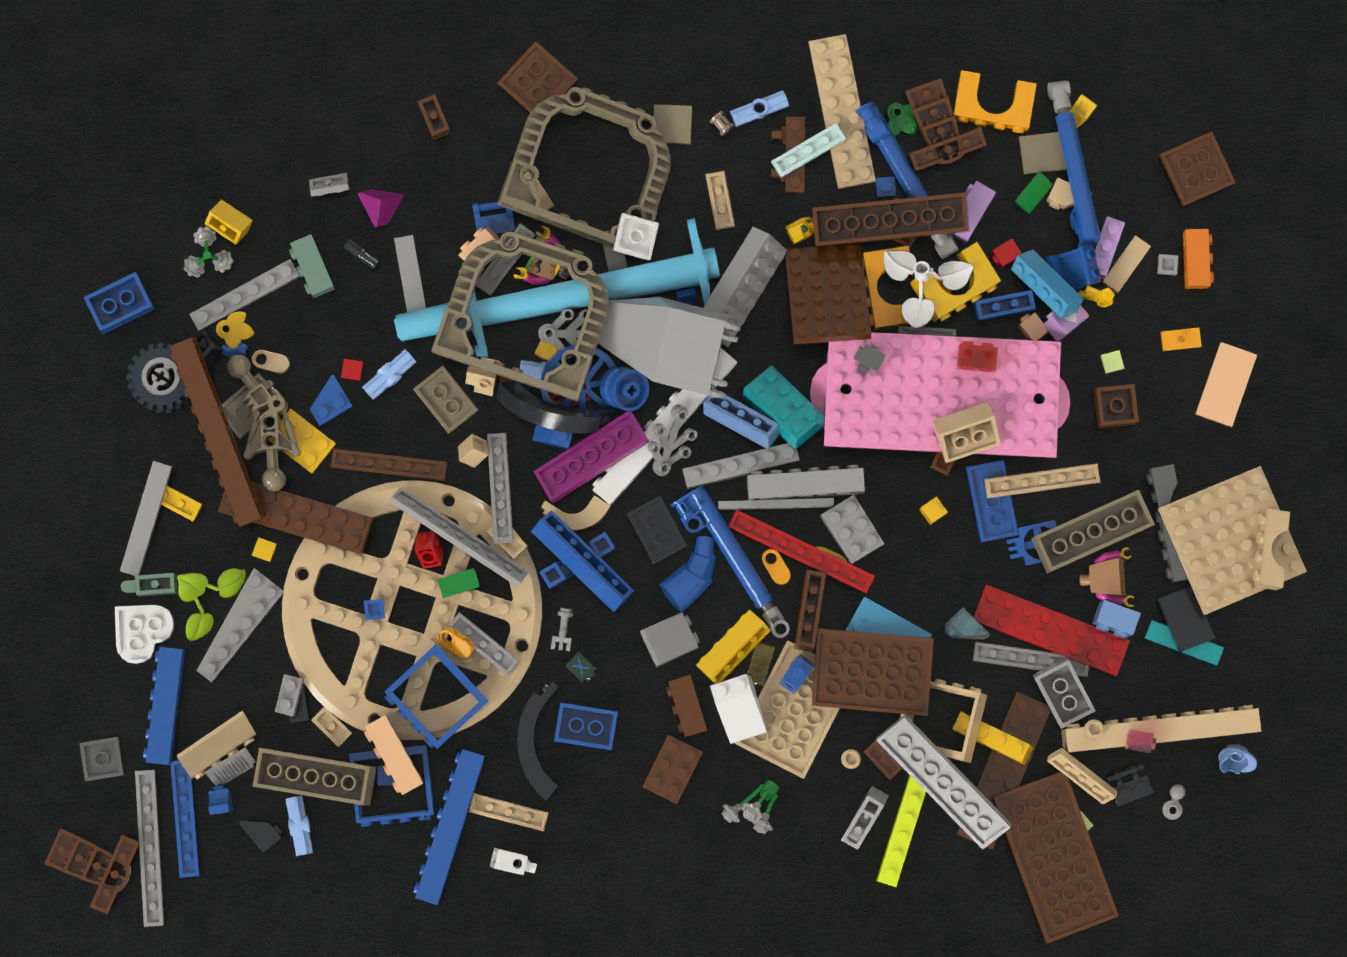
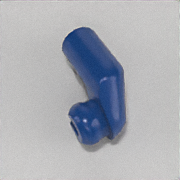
[221,343,248,358]

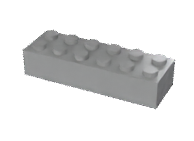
[703,227,787,347]
[747,465,865,500]

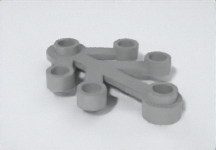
[538,309,588,359]
[647,404,697,476]

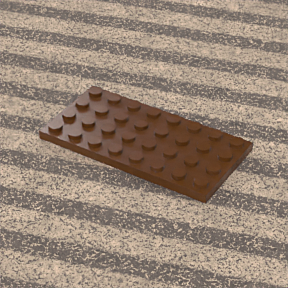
[992,771,1119,943]

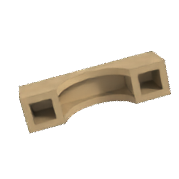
[1253,509,1290,590]

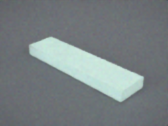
[771,123,846,178]

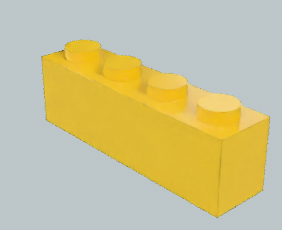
[696,610,771,684]
[953,712,1033,765]

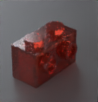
[956,341,998,373]

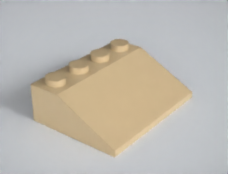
[177,711,256,779]

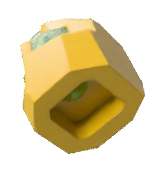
[785,217,814,245]

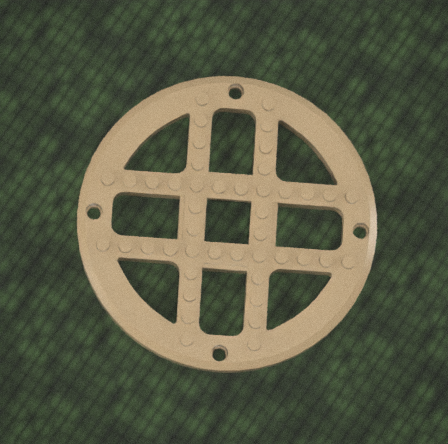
[282,481,542,740]

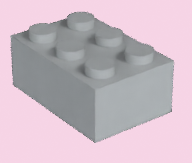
[820,495,884,565]
[1033,657,1095,729]

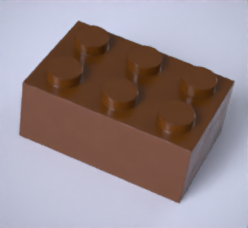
[642,735,703,804]

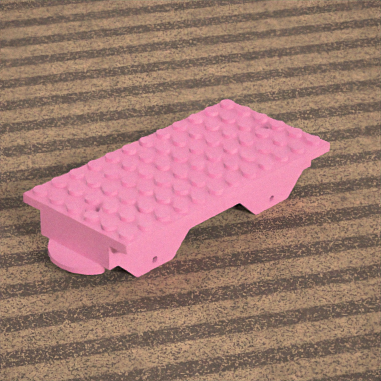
[810,332,1070,458]

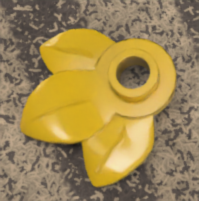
[1078,285,1115,307]
[216,312,254,349]

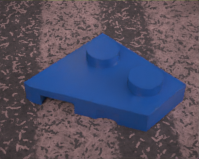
[310,375,353,426]

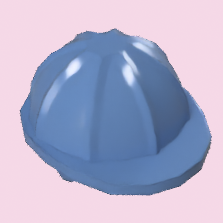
[1218,744,1257,774]

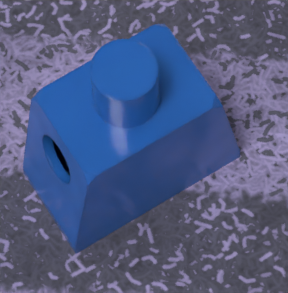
[778,654,815,694]

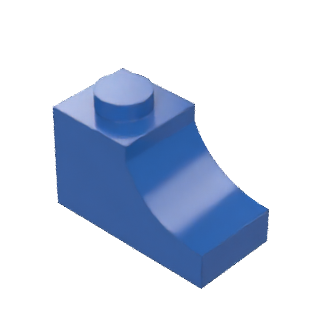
[208,785,233,815]

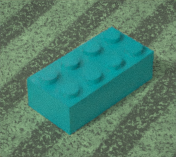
[742,365,825,450]

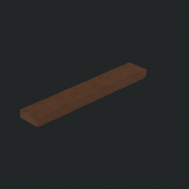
[331,448,448,481]

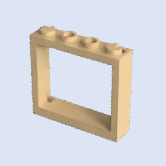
[900,679,987,763]

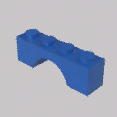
[540,532,616,590]

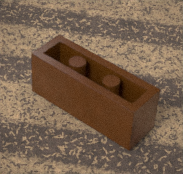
[666,675,707,737]

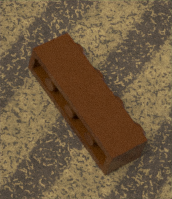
[793,570,826,652]

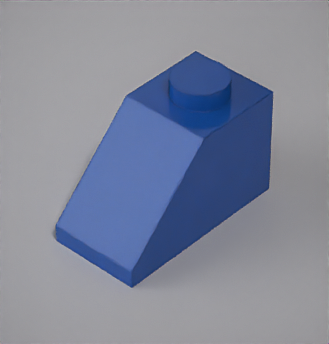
[532,425,574,450]

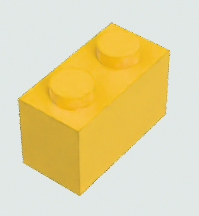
[205,199,253,245]

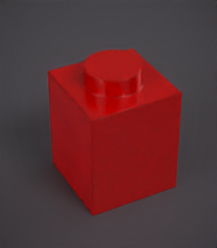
[991,239,1022,269]

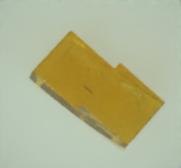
[747,642,775,686]

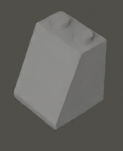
[640,613,700,668]

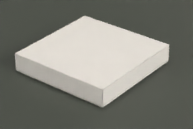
[613,213,659,260]

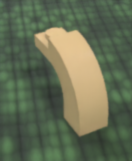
[541,496,611,531]

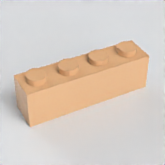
[364,715,424,795]

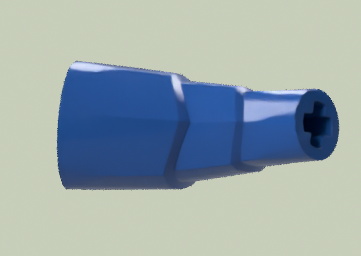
[659,536,716,613]

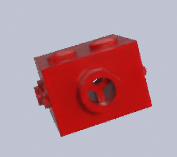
[414,531,444,569]

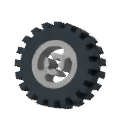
[127,343,189,413]

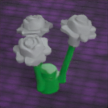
[722,780,779,834]

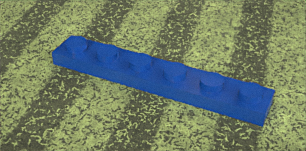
[170,761,200,878]

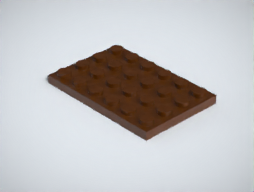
[785,244,871,344]
[812,628,934,716]

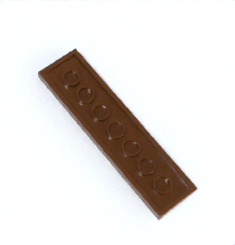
[218,482,374,555]
[957,692,1051,850]

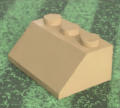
[933,402,1001,463]

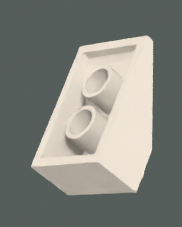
[710,674,767,744]

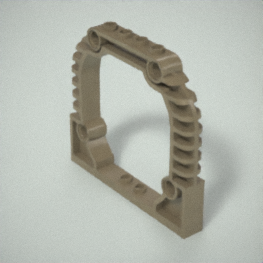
[497,87,671,248]
[431,231,609,402]

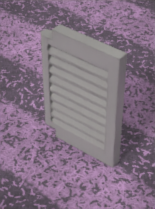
[205,748,256,786]

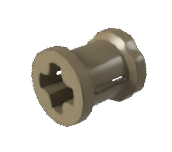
[710,111,735,136]

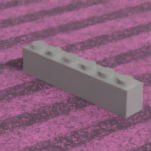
[683,443,799,490]

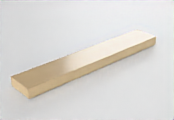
[984,464,1100,499]

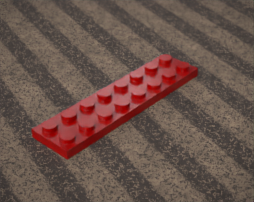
[972,585,1130,677]

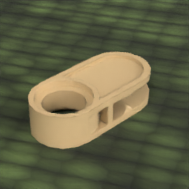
[252,350,290,374]

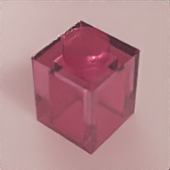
[1125,730,1156,753]

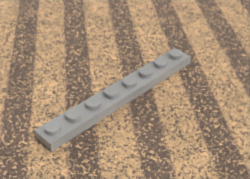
[389,487,528,587]
[135,770,164,927]

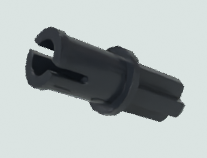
[344,239,380,270]

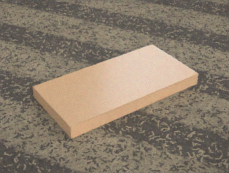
[1195,342,1257,427]

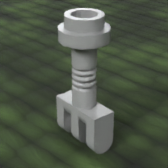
[551,608,573,652]

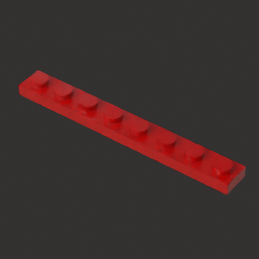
[728,510,875,594]

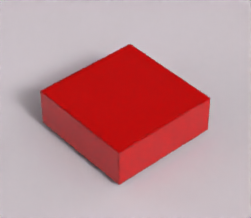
[341,359,364,381]

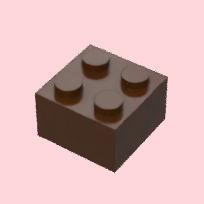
[1094,384,1139,428]

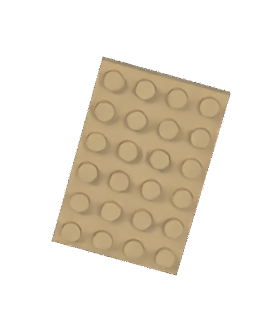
[735,640,840,779]

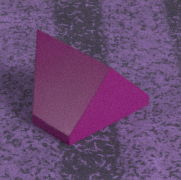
[358,189,405,227]

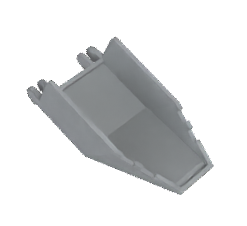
[598,297,741,398]

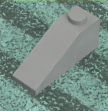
[841,786,889,850]

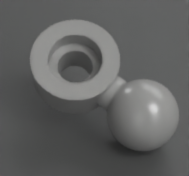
[1162,784,1185,820]

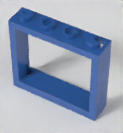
[384,644,488,749]
[349,745,435,827]

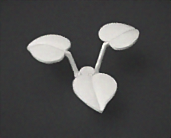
[884,251,973,328]

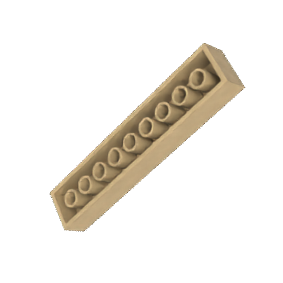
[1061,705,1261,753]

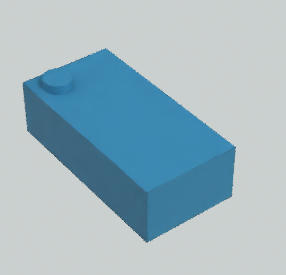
[845,597,932,638]

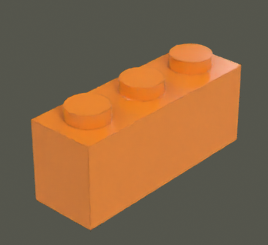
[1183,229,1214,289]

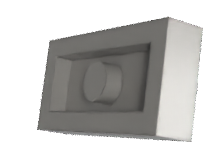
[309,173,349,197]
[275,674,304,717]

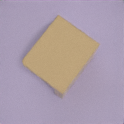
[458,434,488,467]

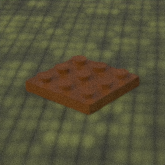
[498,41,578,113]
[1159,132,1236,207]

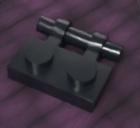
[1105,762,1154,807]

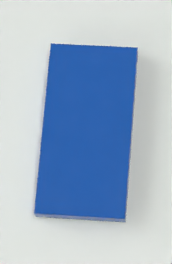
[966,460,1019,542]

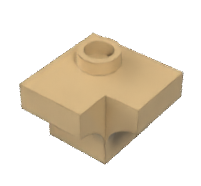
[465,357,500,396]

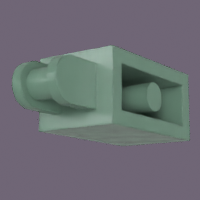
[121,573,178,596]

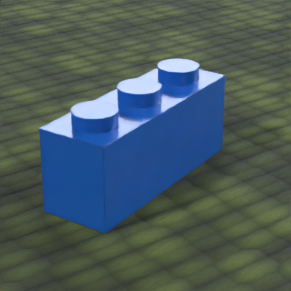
[973,290,1036,322]

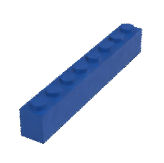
[413,749,485,905]

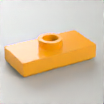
[1161,328,1202,351]

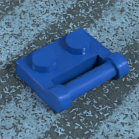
[472,201,515,235]

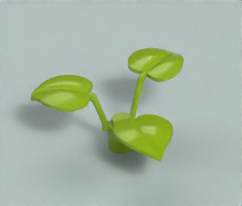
[177,568,246,641]

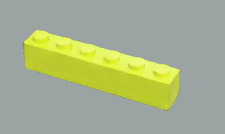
[876,774,926,887]

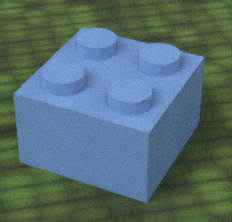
[1092,600,1141,639]

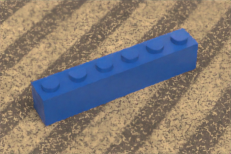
[531,510,634,612]
[143,647,185,765]

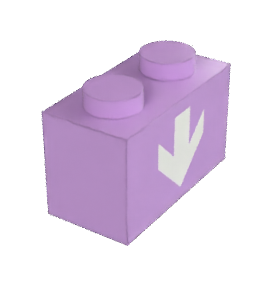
[1043,305,1089,342]

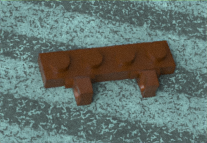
[771,117,805,193]

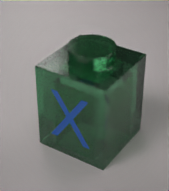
[565,652,596,682]

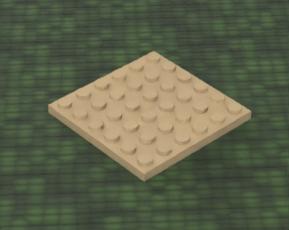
[1158,466,1307,615]

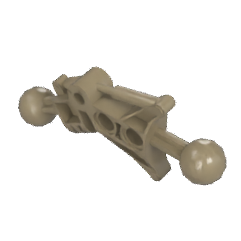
[227,355,301,492]

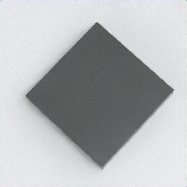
[79,737,124,781]

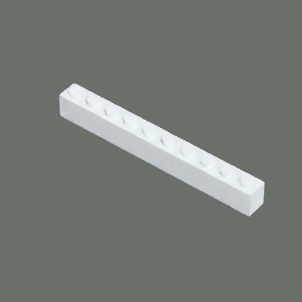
[593,348,737,506]

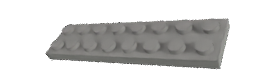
[876,715,1012,849]

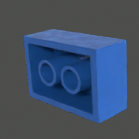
[84,272,155,334]
[554,703,618,751]

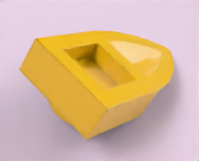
[1070,94,1098,128]

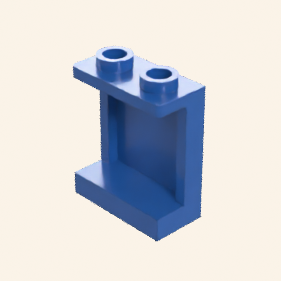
[1045,245,1101,290]

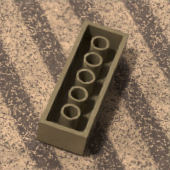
[1031,490,1155,574]
[253,748,376,806]

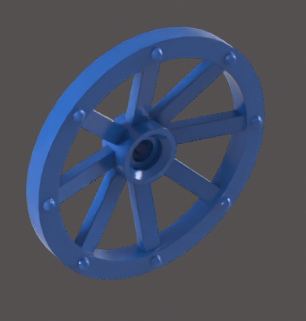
[540,345,616,409]

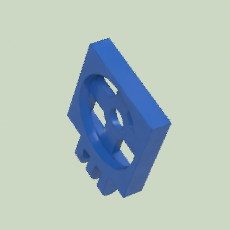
[1006,520,1056,566]

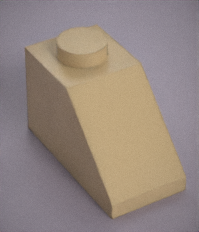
[1047,178,1092,210]

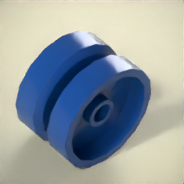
[599,366,649,411]

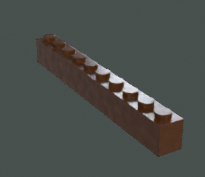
[170,338,265,527]

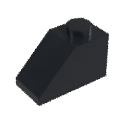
[239,821,283,853]

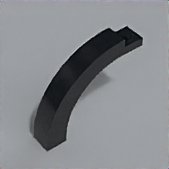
[496,381,614,433]
[517,681,559,801]

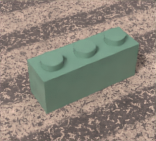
[289,235,335,298]

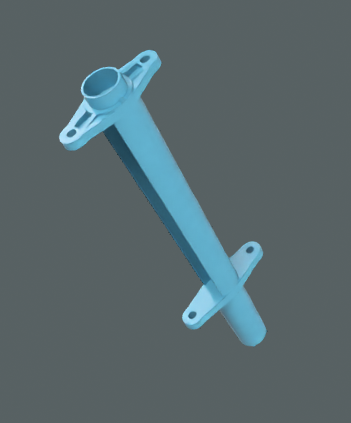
[394,218,720,358]

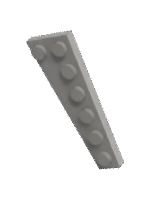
[197,568,284,683]

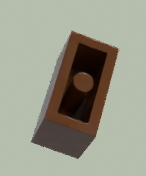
[417,94,451,140]

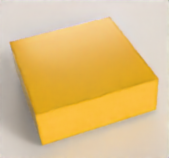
[252,537,277,562]

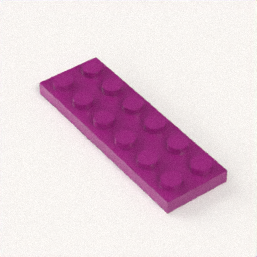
[533,411,650,503]

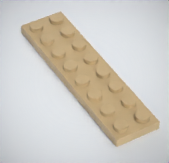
[809,34,876,189]

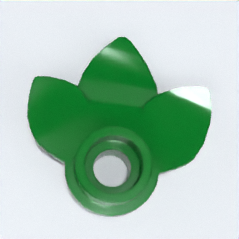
[886,103,917,137]

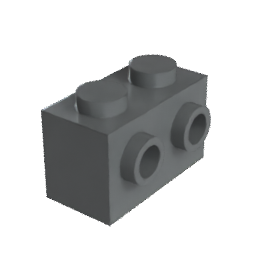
[853,344,886,376]

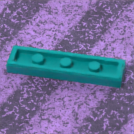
[1144,620,1224,666]

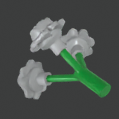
[184,226,233,278]

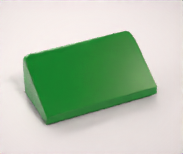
[1015,171,1053,214]
[437,568,480,598]

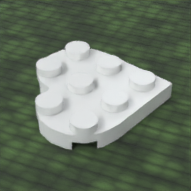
[115,605,174,664]

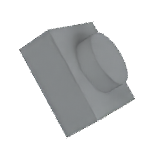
[1157,254,1178,276]

